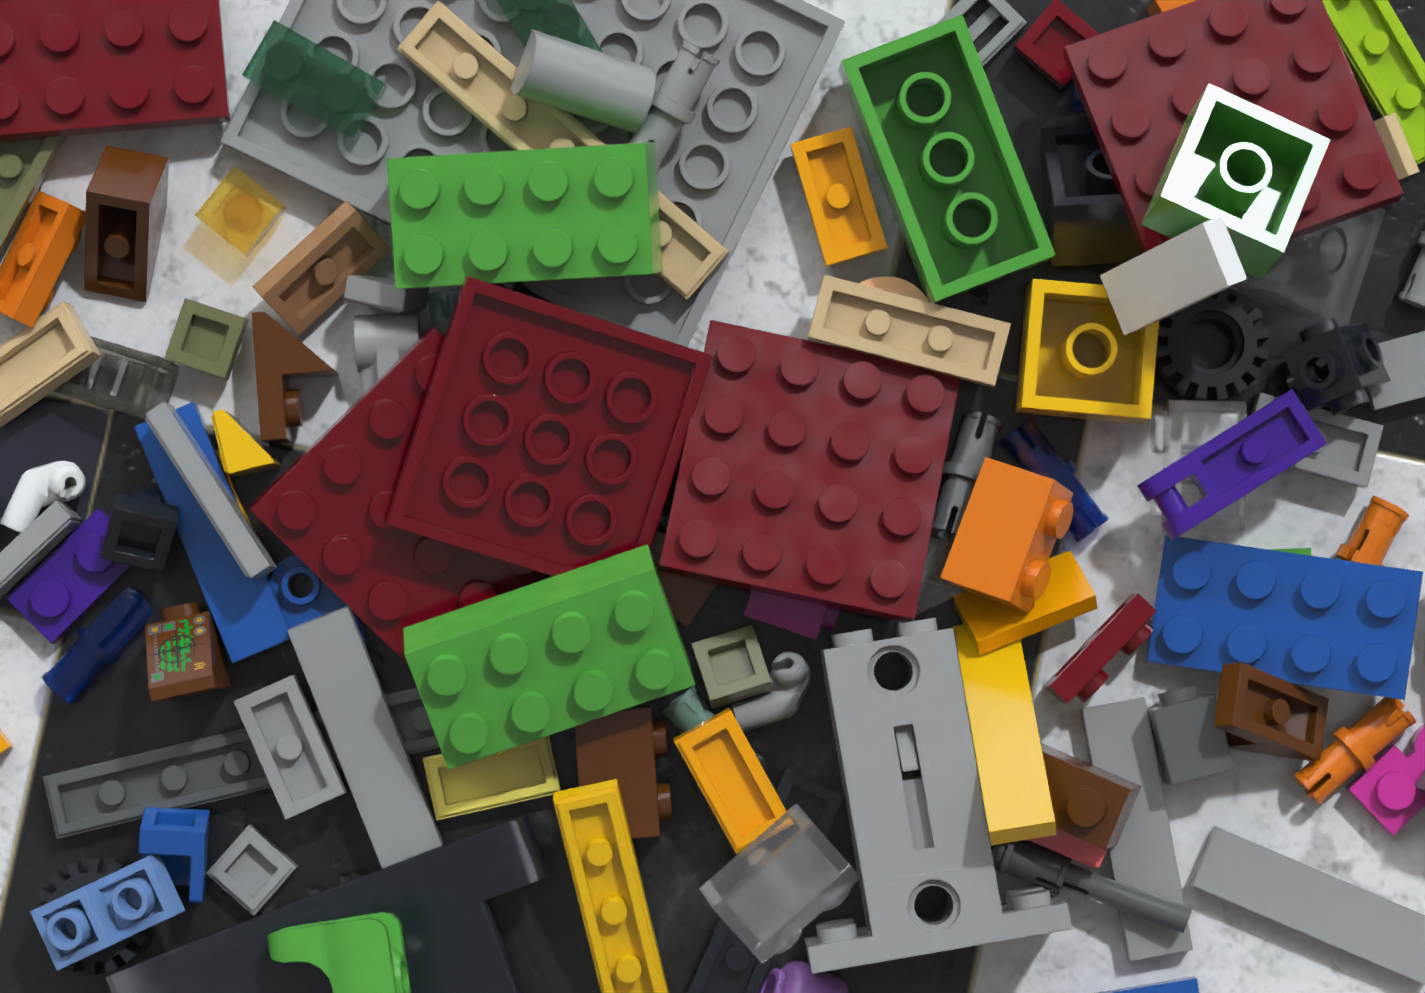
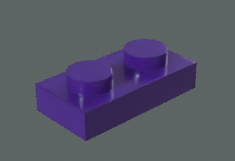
[7,509,134,644]

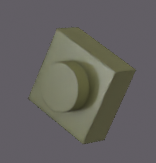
[165,298,249,380]
[691,625,773,709]

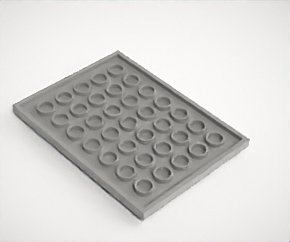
[220,0,845,347]

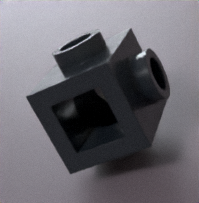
[1282,318,1391,416]

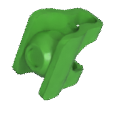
[267,912,411,993]

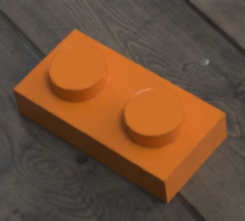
[0,190,86,328]

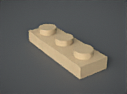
[807,275,1011,388]

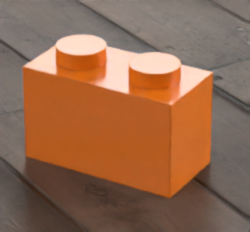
[940,457,1073,613]

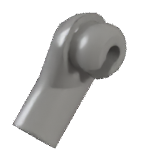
[731,651,811,732]

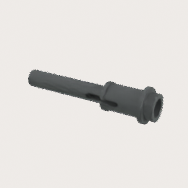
[992,840,1192,933]

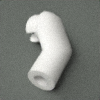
[0,461,86,533]

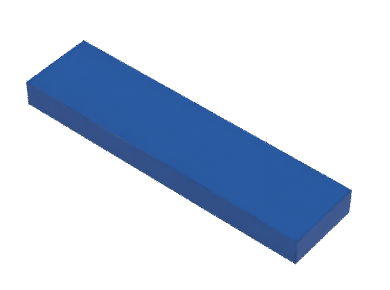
[134,402,291,663]

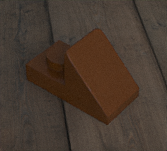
[252,312,339,444]
[1214,662,1329,761]

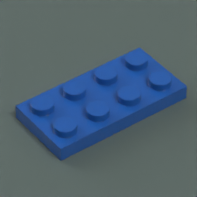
[1147,535,1423,700]

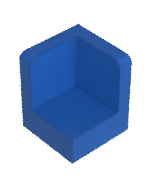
[139,807,210,903]

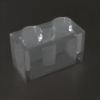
[699,803,861,964]

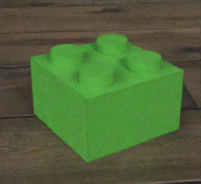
[1141,84,1330,280]

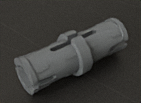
[931,411,1003,543]

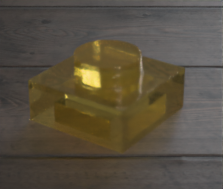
[195,165,287,257]

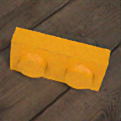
[790,126,887,268]

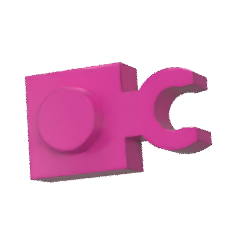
[1345,724,1425,836]

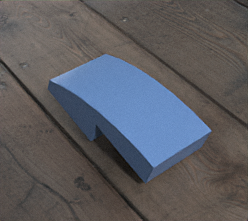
[30,854,186,971]

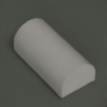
[510,29,656,133]

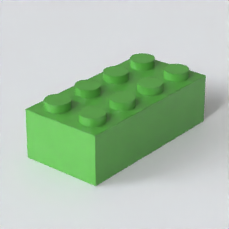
[838,14,1055,304]
[387,142,663,289]
[403,544,695,770]

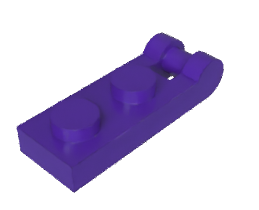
[1137,389,1327,541]

